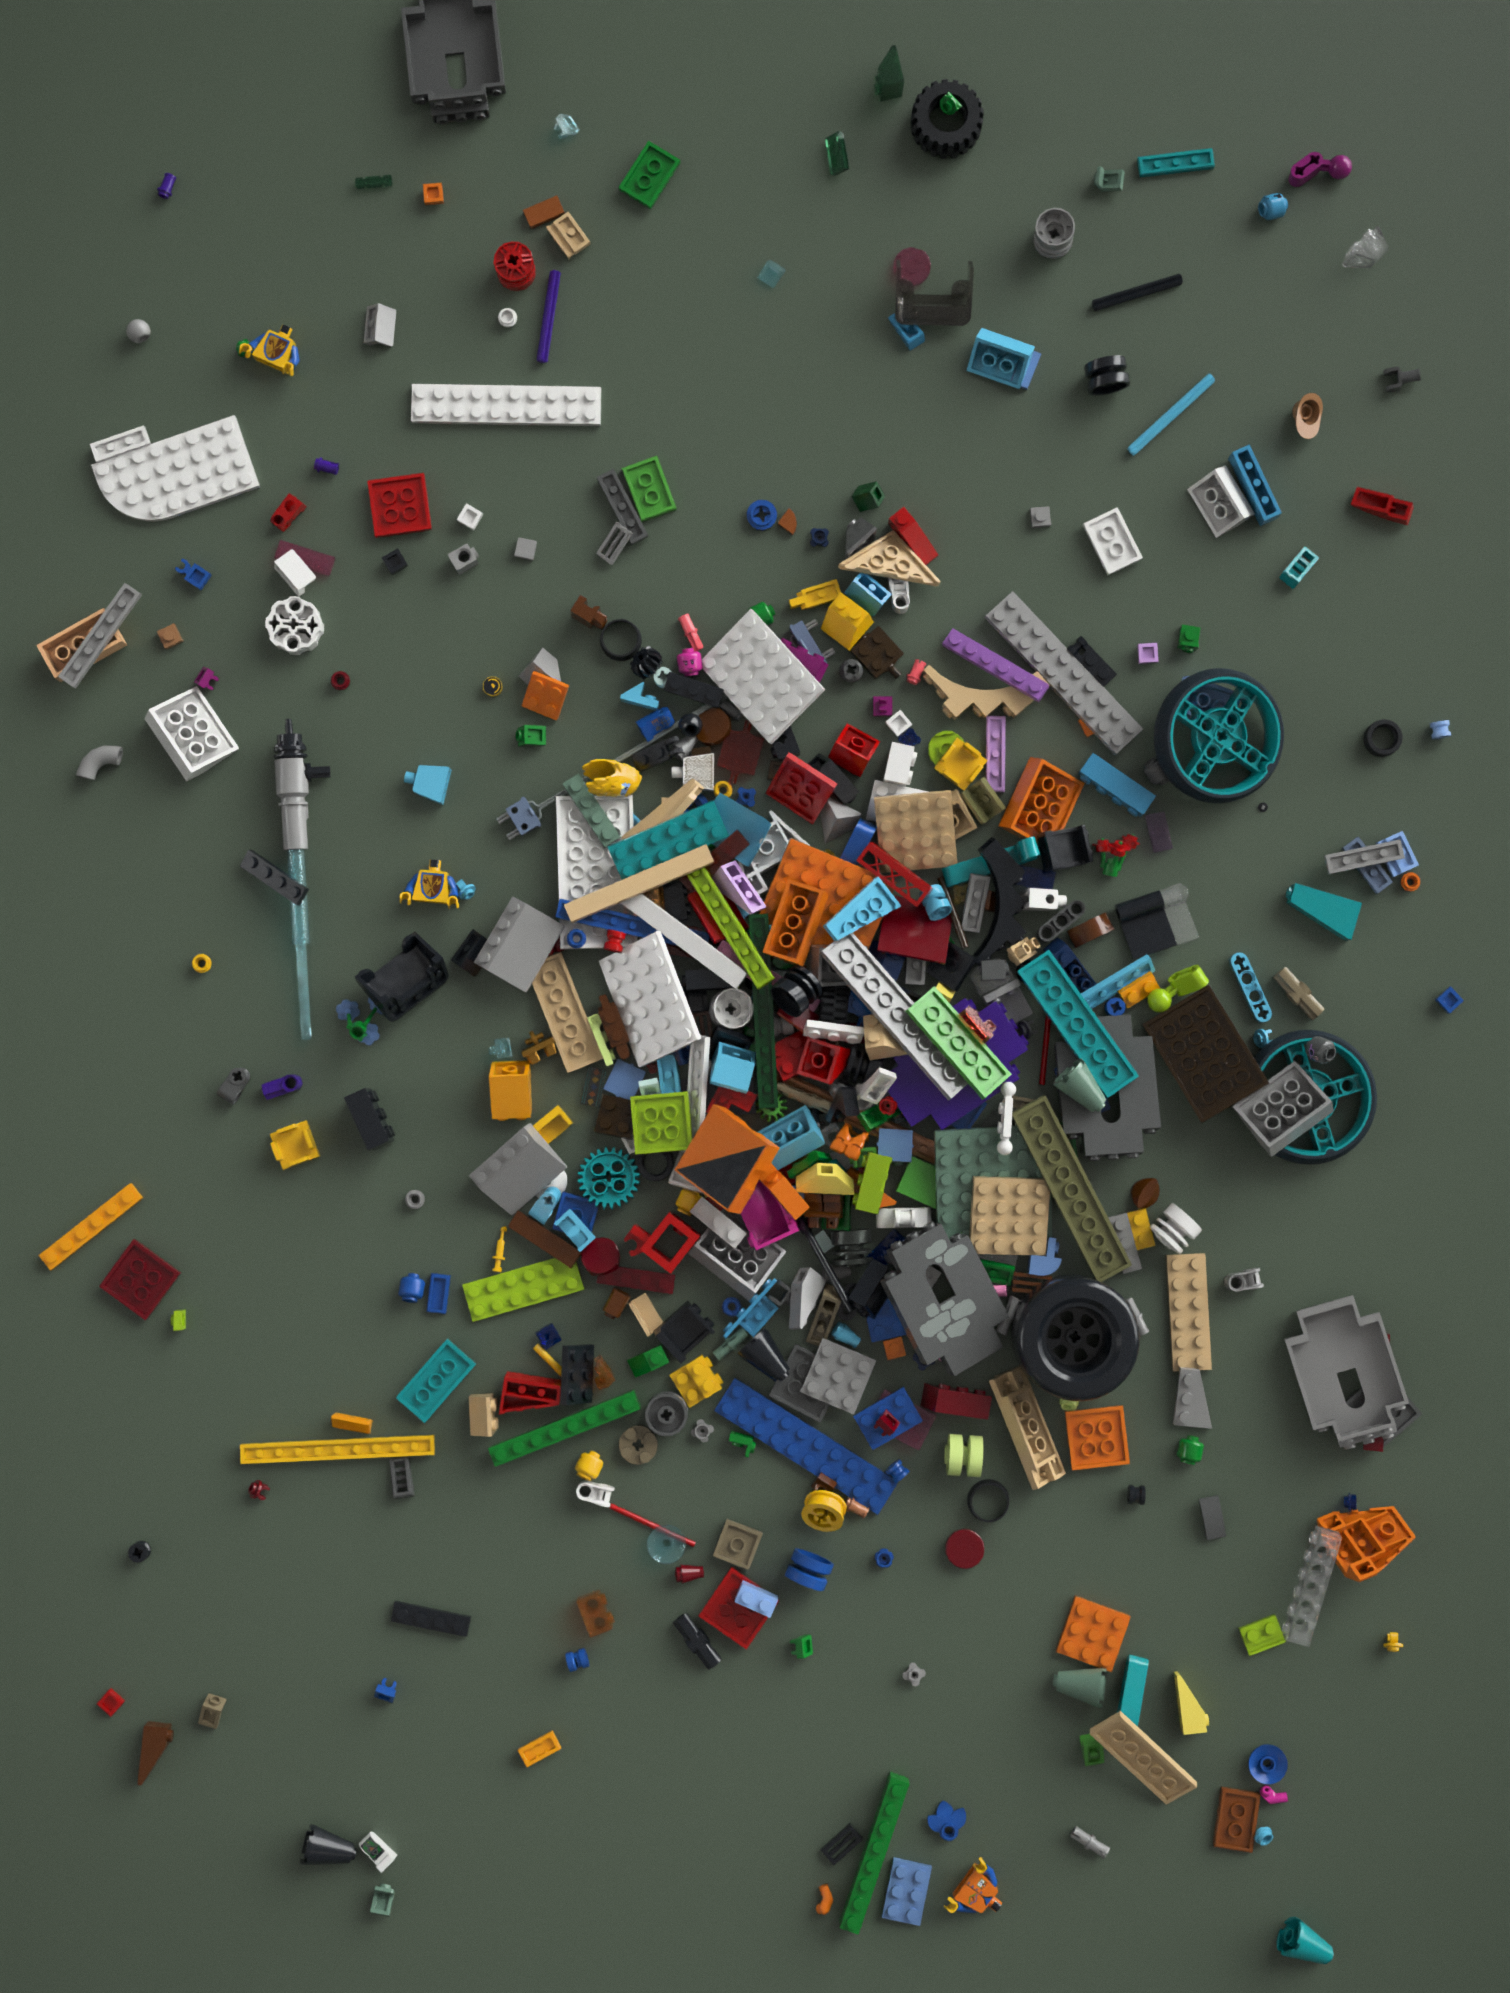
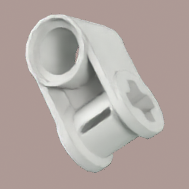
[888,578,910,614]
[576,1480,615,1507]

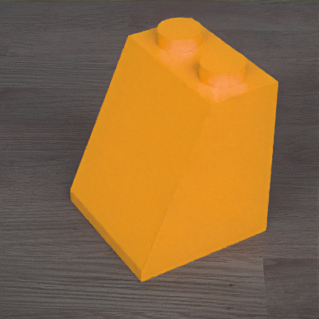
[489,1060,532,1121]

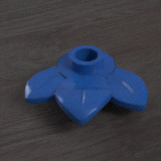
[927,1801,966,1841]

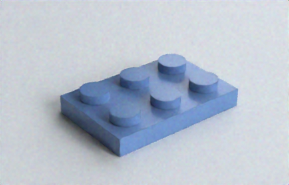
[881,1857,932,1926]

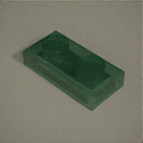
[825,131,849,176]

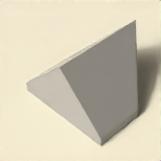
[518,647,561,685]
[820,798,861,844]

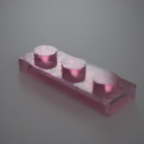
[274,540,335,577]

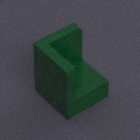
[852,481,885,512]

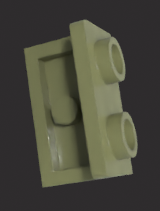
[960,777,1006,825]

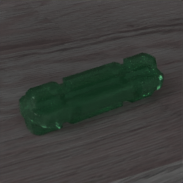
[355,174,393,189]

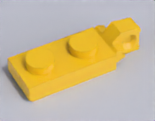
[789,579,841,610]

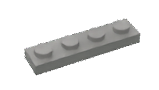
[1324,839,1405,875]

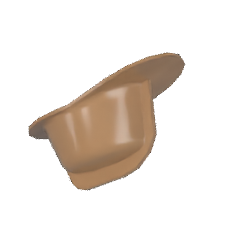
[1292,393,1323,439]

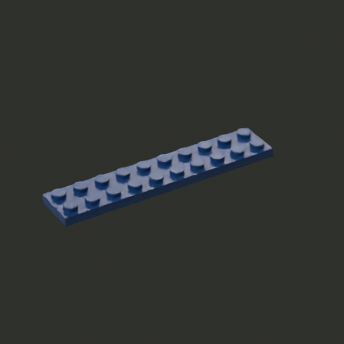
[714,1378,898,1515]

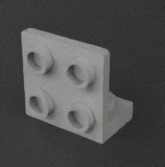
[981,979,1033,1023]

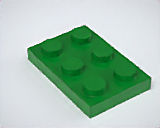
[618,140,681,210]

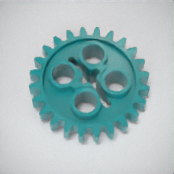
[578,1147,640,1210]

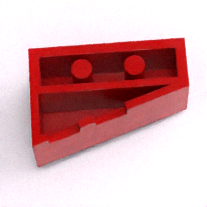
[499,1371,561,1415]

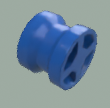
[1104,997,1126,1016]
[885,1459,910,1484]

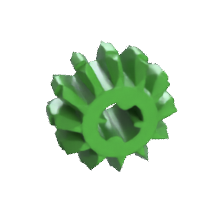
[755,1094,787,1122]

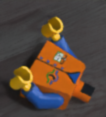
[944,1857,1002,1913]

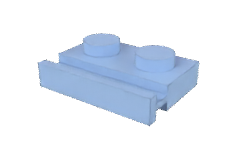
[1376,831,1419,877]

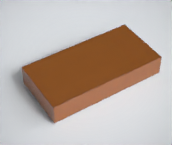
[523,195,565,229]

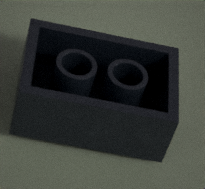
[344,1088,395,1150]

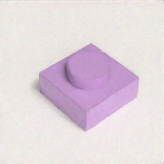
[1137,643,1159,664]

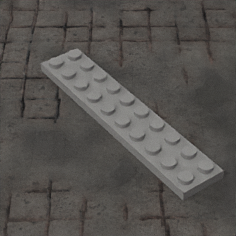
[984,591,1143,755]
[820,932,968,1101]

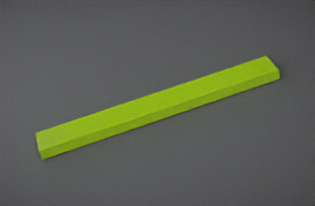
[687,867,775,990]

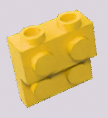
[669,1354,724,1408]

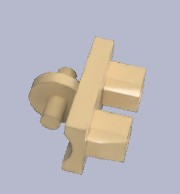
[1007,937,1041,966]

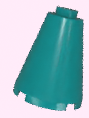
[1276,1916,1334,1965]

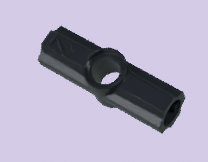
[673,1612,722,1670]

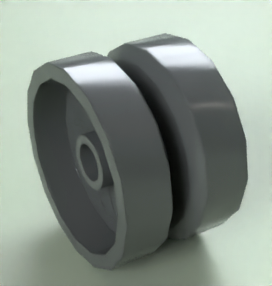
[645,1391,688,1436]

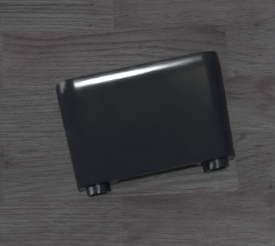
[355,931,449,1022]

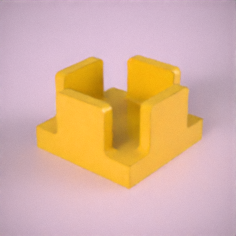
[934,737,988,791]
[270,1120,320,1170]

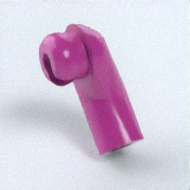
[1260,1785,1288,1804]

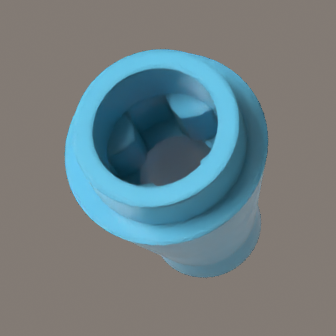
[831,1322,861,1348]

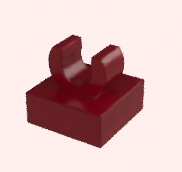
[874,1409,900,1436]

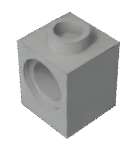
[447,544,479,575]

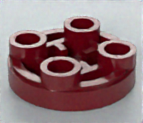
[581,1237,620,1276]
[945,1528,984,1569]

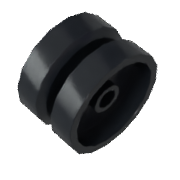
[1084,355,1130,395]

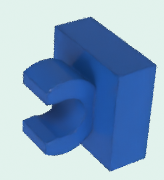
[374,1678,397,1703]

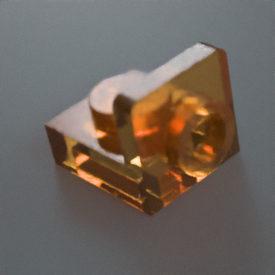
[594,1355,616,1390]

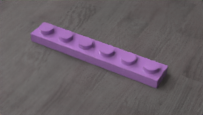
[942,628,1049,702]

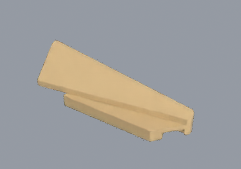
[622,779,704,840]

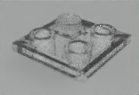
[1342,226,1389,268]

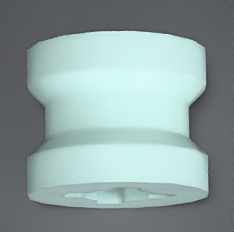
[654,667,671,688]

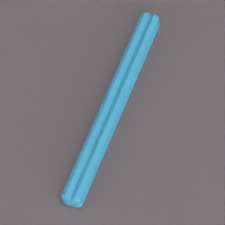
[1127,374,1215,456]

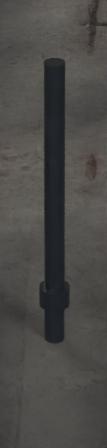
[796,1215,855,1313]

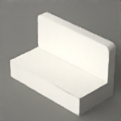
[274,549,316,597]

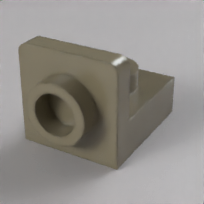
[198,1694,227,1729]

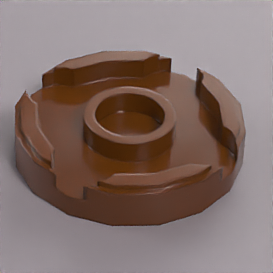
[696,708,732,746]

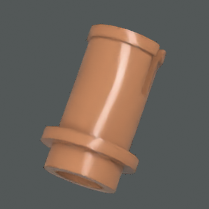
[845,1497,869,1519]

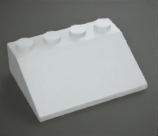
[145,686,239,781]

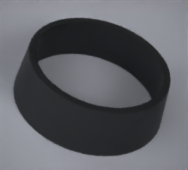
[600,619,642,661]
[967,1479,1010,1522]

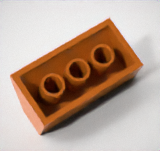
[763,879,829,967]

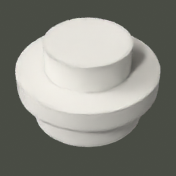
[498,308,517,328]

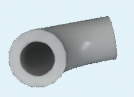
[76,745,123,780]

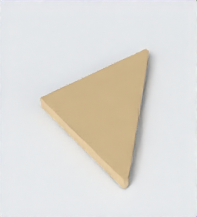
[838,530,941,586]

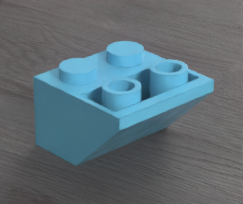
[710,1042,756,1094]

